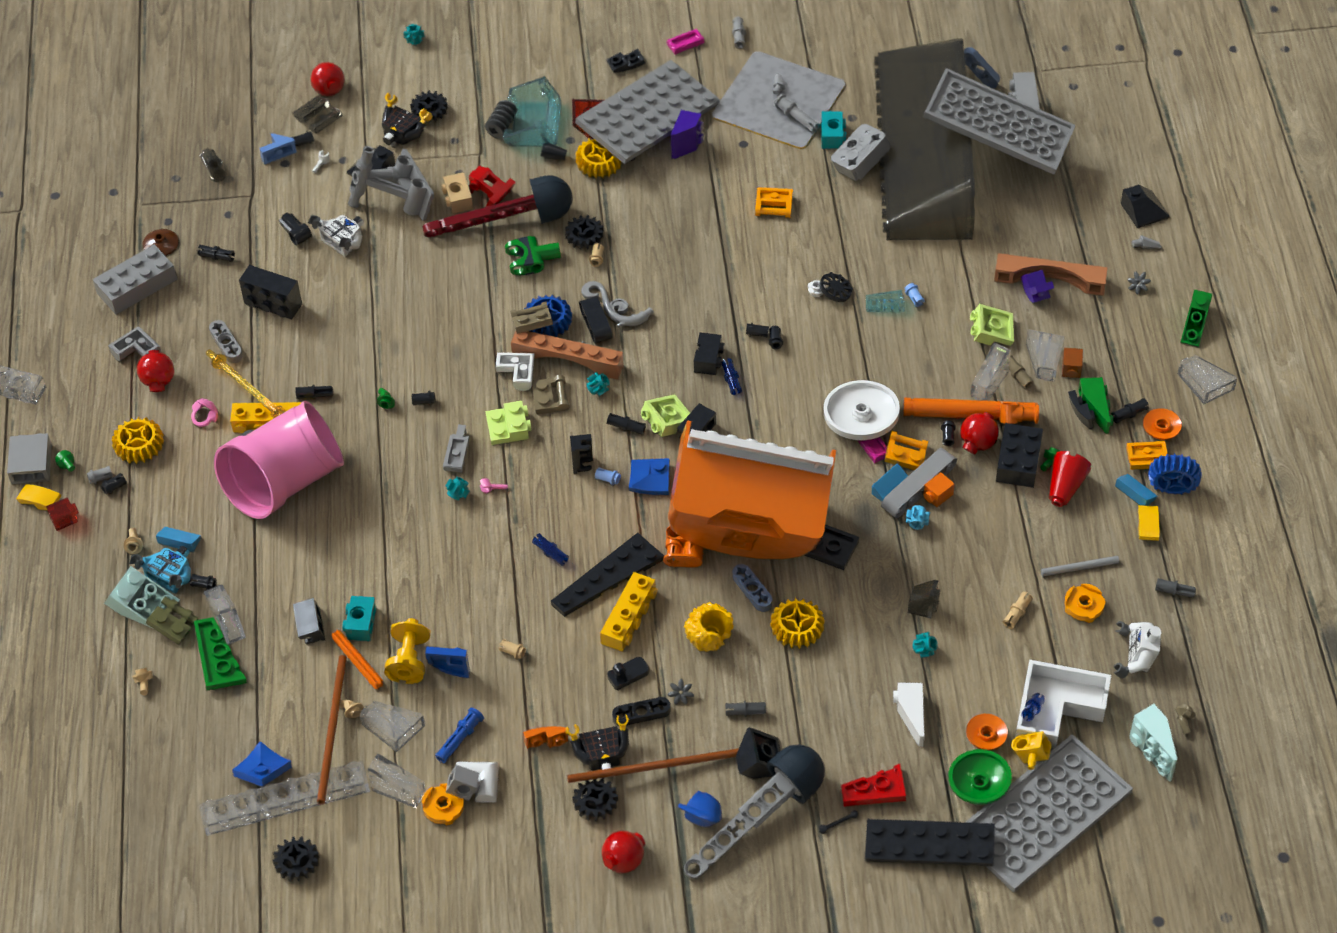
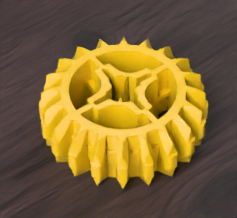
[576,138,622,178]
[112,417,164,464]
[770,597,825,649]

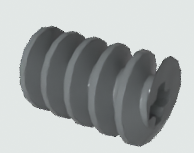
[485,100,518,139]

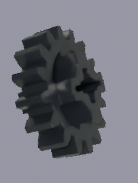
[410,90,448,123]
[565,215,604,250]
[572,778,618,821]
[273,836,320,882]

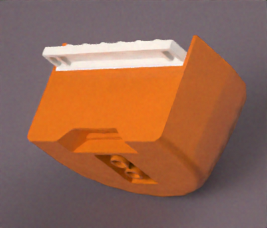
[668,420,836,560]

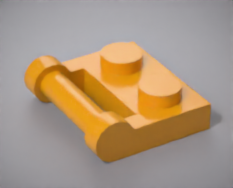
[755,187,793,218]
[884,431,928,470]

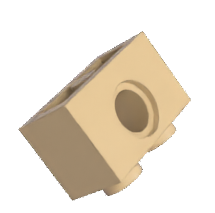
[441,172,473,214]

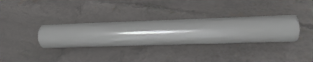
[1041,556,1119,577]

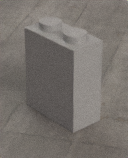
[7,433,52,484]

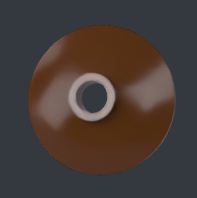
[143,229,179,256]

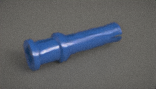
[435,707,484,764]

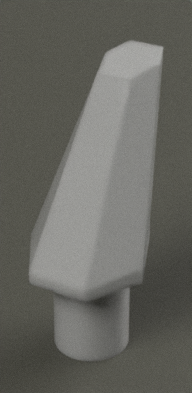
[773,74,785,95]
[1132,235,1161,249]

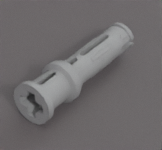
[774,93,820,133]

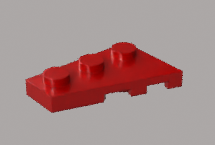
[841,764,906,807]

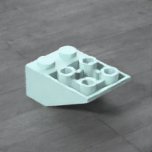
[104,566,180,628]
[1129,704,1177,782]

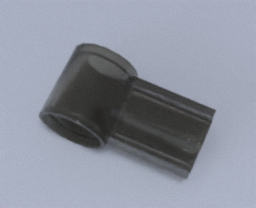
[200,148,226,182]

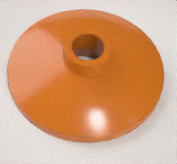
[1143,408,1182,440]
[966,713,1008,750]

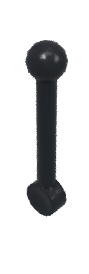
[819,810,859,834]

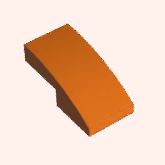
[523,726,568,749]

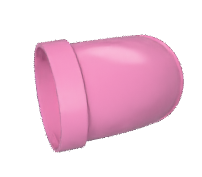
[214,400,344,519]

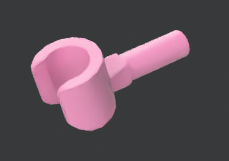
[480,478,508,494]

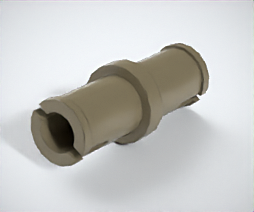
[1002,355,1034,389]

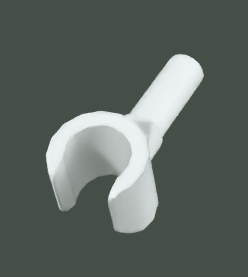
[312,150,329,173]

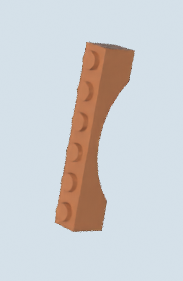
[994,253,1108,296]
[511,331,624,380]

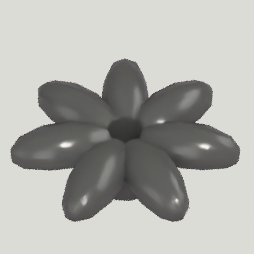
[1127,271,1151,295]
[668,679,694,705]

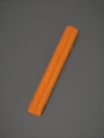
[332,630,384,689]

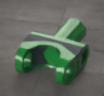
[505,236,561,276]

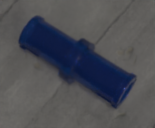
[721,358,742,395]
[532,533,569,566]
[1021,693,1045,721]

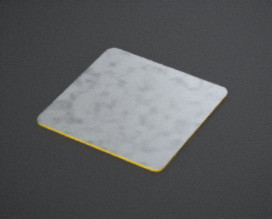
[712,51,845,148]

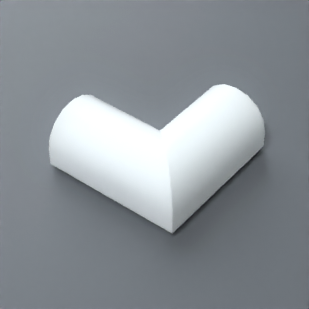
[496,353,534,391]
[456,762,499,802]

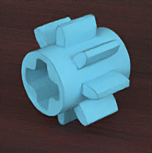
[906,505,930,530]

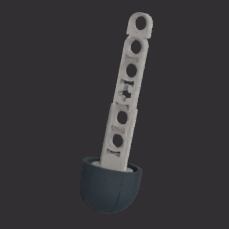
[684,744,825,879]

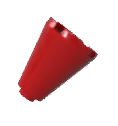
[1049,451,1091,507]

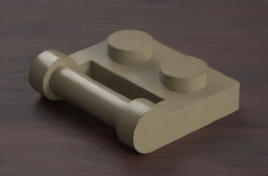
[510,302,553,334]
[532,375,569,414]

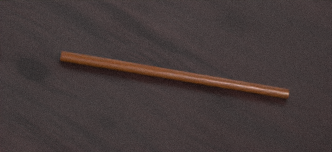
[317,655,347,805]
[567,748,739,783]

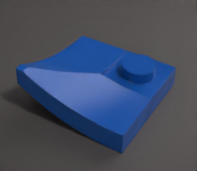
[629,458,670,495]
[425,647,470,678]
[232,742,292,787]

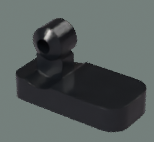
[607,657,649,690]

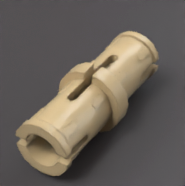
[1003,592,1033,629]

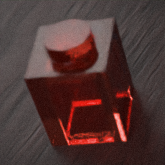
[46,497,79,531]

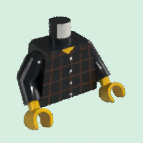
[382,93,432,145]
[565,715,629,771]

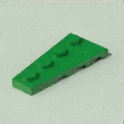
[194,617,247,691]

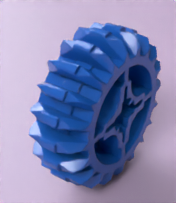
[524,294,572,337]
[1148,453,1202,495]

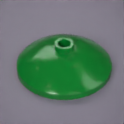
[948,749,1012,805]

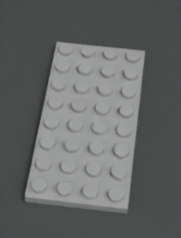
[575,60,720,164]
[923,68,1075,174]
[966,734,1133,892]

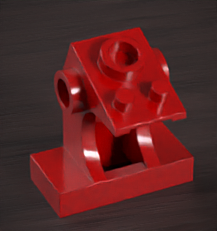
[469,165,516,207]

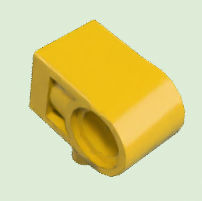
[1011,731,1052,770]

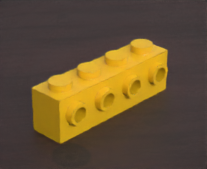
[230,402,301,433]
[600,572,658,652]

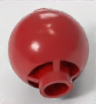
[310,62,345,96]
[137,350,175,392]
[960,412,999,455]
[602,831,645,873]

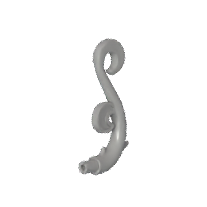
[581,281,654,327]

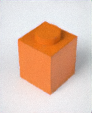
[923,472,955,507]

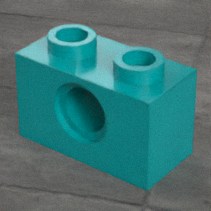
[821,111,846,149]
[342,596,377,641]

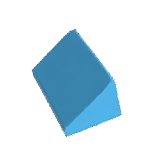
[871,464,908,501]
[1115,474,1158,506]
[156,527,201,552]

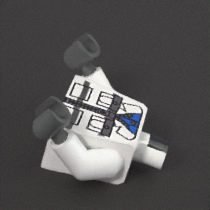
[308,215,364,257]
[1114,621,1161,678]

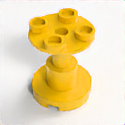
[384,618,431,684]

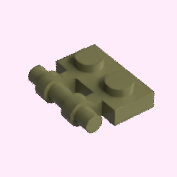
[146,596,199,645]

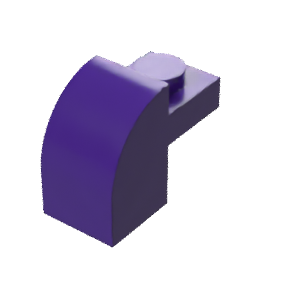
[1020,270,1054,303]

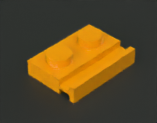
[1126,441,1168,470]

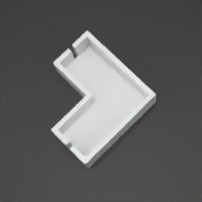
[1015,660,1111,749]

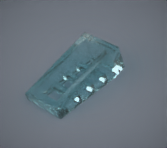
[866,290,905,312]

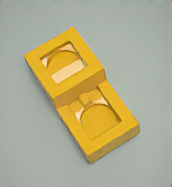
[16,484,61,510]
[1138,505,1159,541]

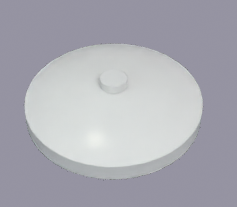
[824,380,900,440]

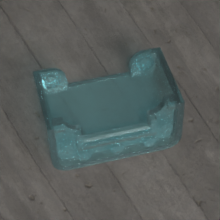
[503,76,561,147]

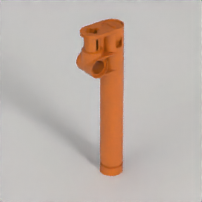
[903,397,1039,424]
[663,526,703,568]

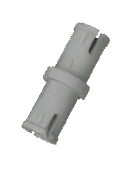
[732,17,746,48]

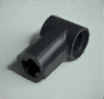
[279,212,312,246]

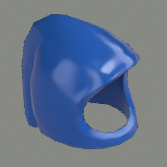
[678,791,722,827]

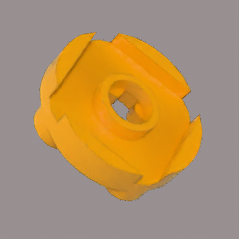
[1064,584,1105,623]
[422,783,464,825]

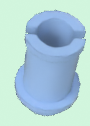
[905,283,925,307]
[595,467,621,485]

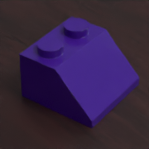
[671,110,704,159]

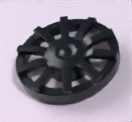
[819,272,853,302]

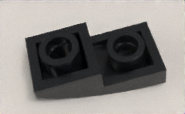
[606,48,646,73]
[1068,390,1096,429]

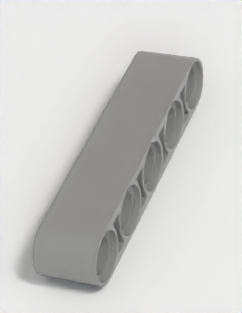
[881,448,957,518]

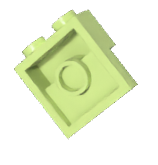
[970,304,1014,346]
[641,394,690,437]
[485,401,532,445]

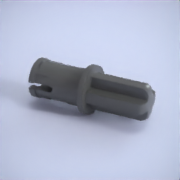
[1155,578,1196,598]
[725,701,766,717]

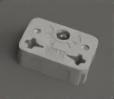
[831,124,890,181]

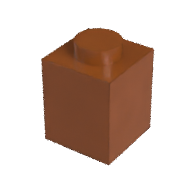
[1062,348,1083,378]

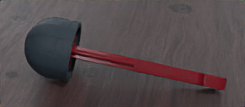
[422,175,573,237]

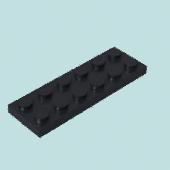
[804,524,860,570]
[865,819,995,867]

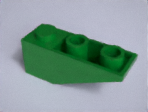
[1180,289,1213,347]
[1078,377,1113,434]

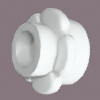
[808,280,826,297]

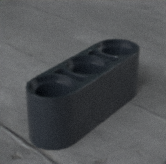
[579,296,613,343]

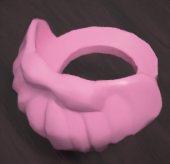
[191,398,218,427]

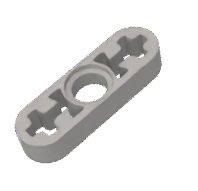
[209,320,243,363]

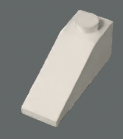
[893,683,924,747]

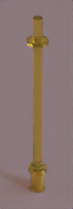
[206,349,286,419]

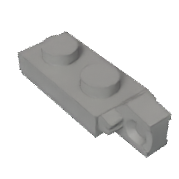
[443,424,469,473]

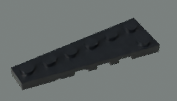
[551,532,664,617]

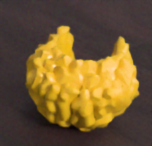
[684,602,734,652]

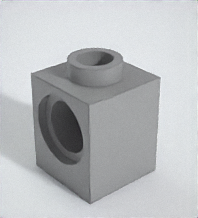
[446,764,480,801]

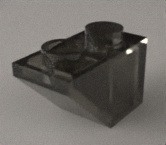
[908,580,941,619]

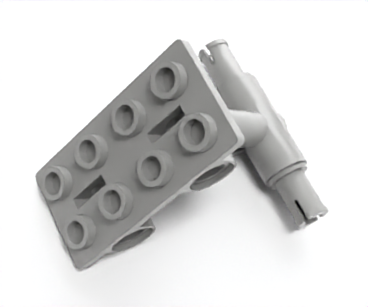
[348,146,434,220]

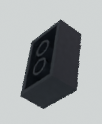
[239,265,302,319]
[996,423,1043,488]

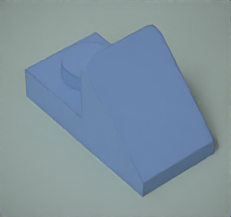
[259,133,297,165]

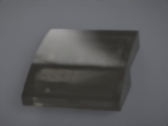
[292,95,343,134]

